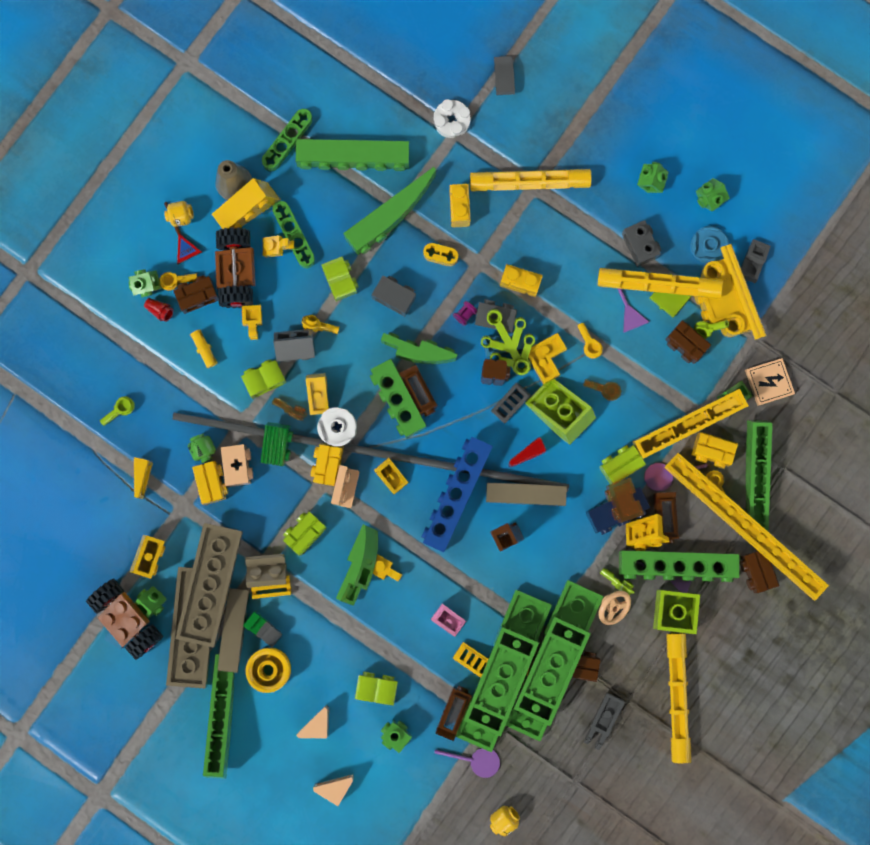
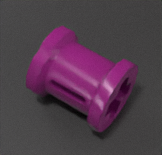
[453,301,477,326]

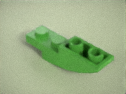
[381,332,457,364]
[336,524,378,606]

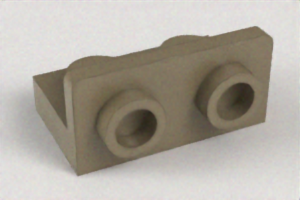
[245,554,287,588]

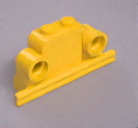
[694,244,766,340]

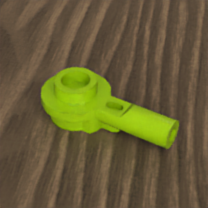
[694,320,729,339]
[99,396,135,426]
[600,567,635,595]

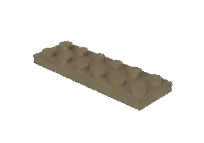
[175,523,243,648]
[166,567,211,689]

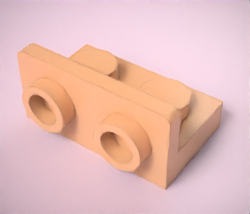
[331,465,360,508]

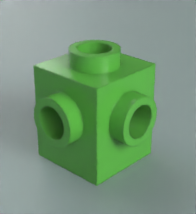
[637,162,669,193]
[696,178,730,211]
[128,269,162,298]
[135,586,167,619]
[381,720,412,753]

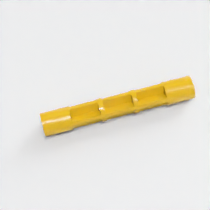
[470,169,591,191]
[598,268,723,299]
[666,633,692,763]

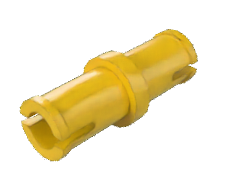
[190,329,218,369]

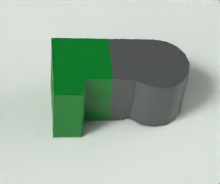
[243,611,283,647]

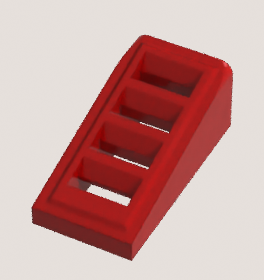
[508,437,546,467]

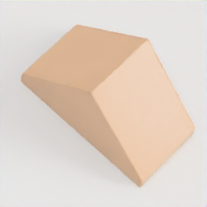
[296,705,329,738]
[313,774,354,806]

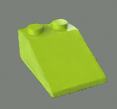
[525,379,596,445]

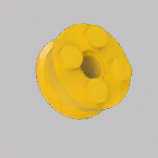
[246,648,291,693]

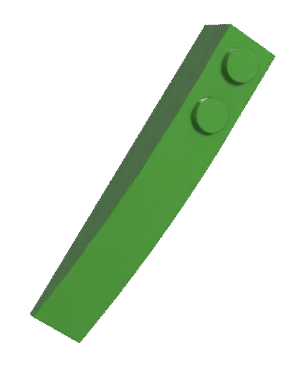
[343,167,436,255]
[746,420,773,531]
[203,654,235,779]

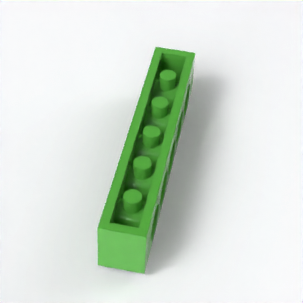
[619,551,739,582]

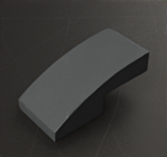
[494,56,515,95]
[741,239,771,283]

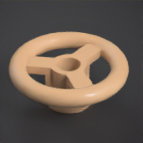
[599,591,631,625]

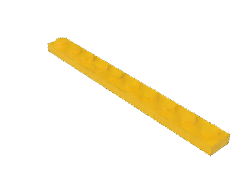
[664,453,829,601]

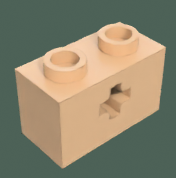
[221,444,254,487]

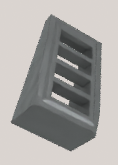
[491,382,531,424]

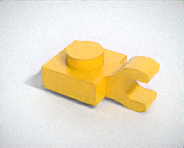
[263,235,294,258]
[242,305,262,340]
[373,554,402,582]

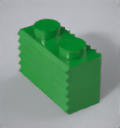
[261,422,293,466]

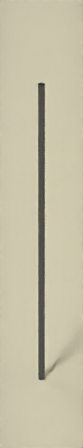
[172,412,569,492]

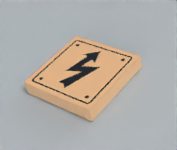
[745,358,795,406]

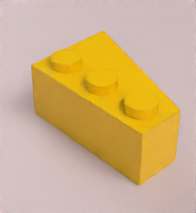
[212,178,280,230]

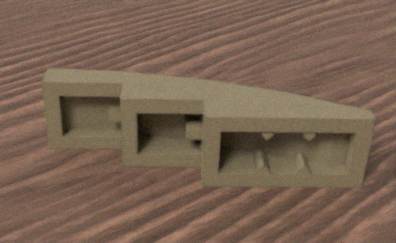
[486,483,567,506]
[218,588,249,673]

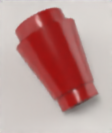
[144,298,174,322]

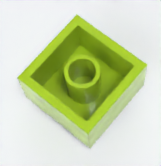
[653,590,700,634]

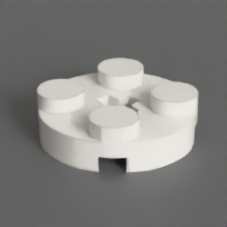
[433,99,471,138]
[317,407,357,446]

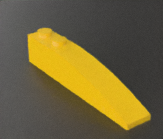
[632,389,749,459]

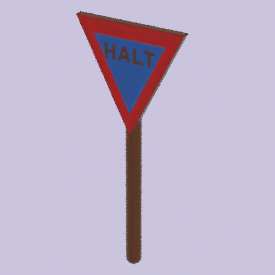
[164,202,202,264]

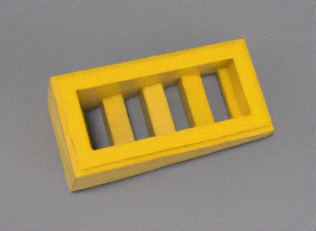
[134,457,153,499]
[453,642,488,678]

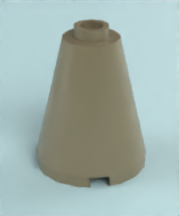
[215,160,252,200]

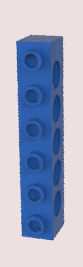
[421,437,493,553]

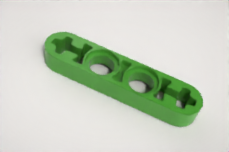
[262,109,312,171]
[272,201,315,269]

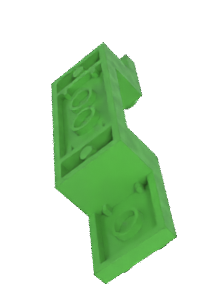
[505,580,603,741]
[456,590,552,752]

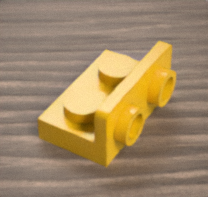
[626,514,669,551]

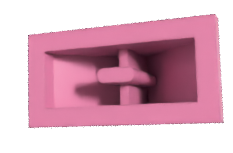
[431,603,466,637]

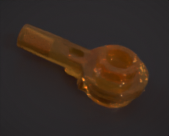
[583,379,621,401]
[272,397,308,421]

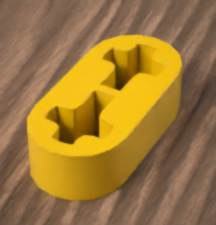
[423,243,458,266]

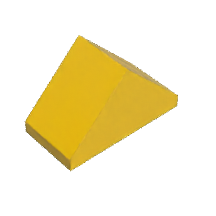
[374,458,409,494]

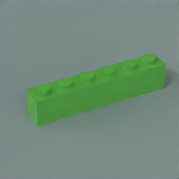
[296,139,409,171]

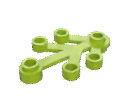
[481,309,535,375]

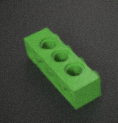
[370,359,427,439]

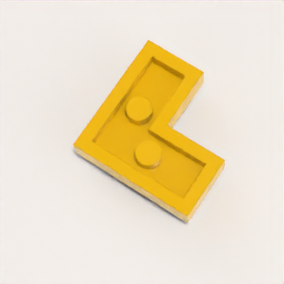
[528,333,567,385]

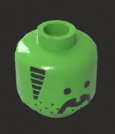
[187,433,216,463]

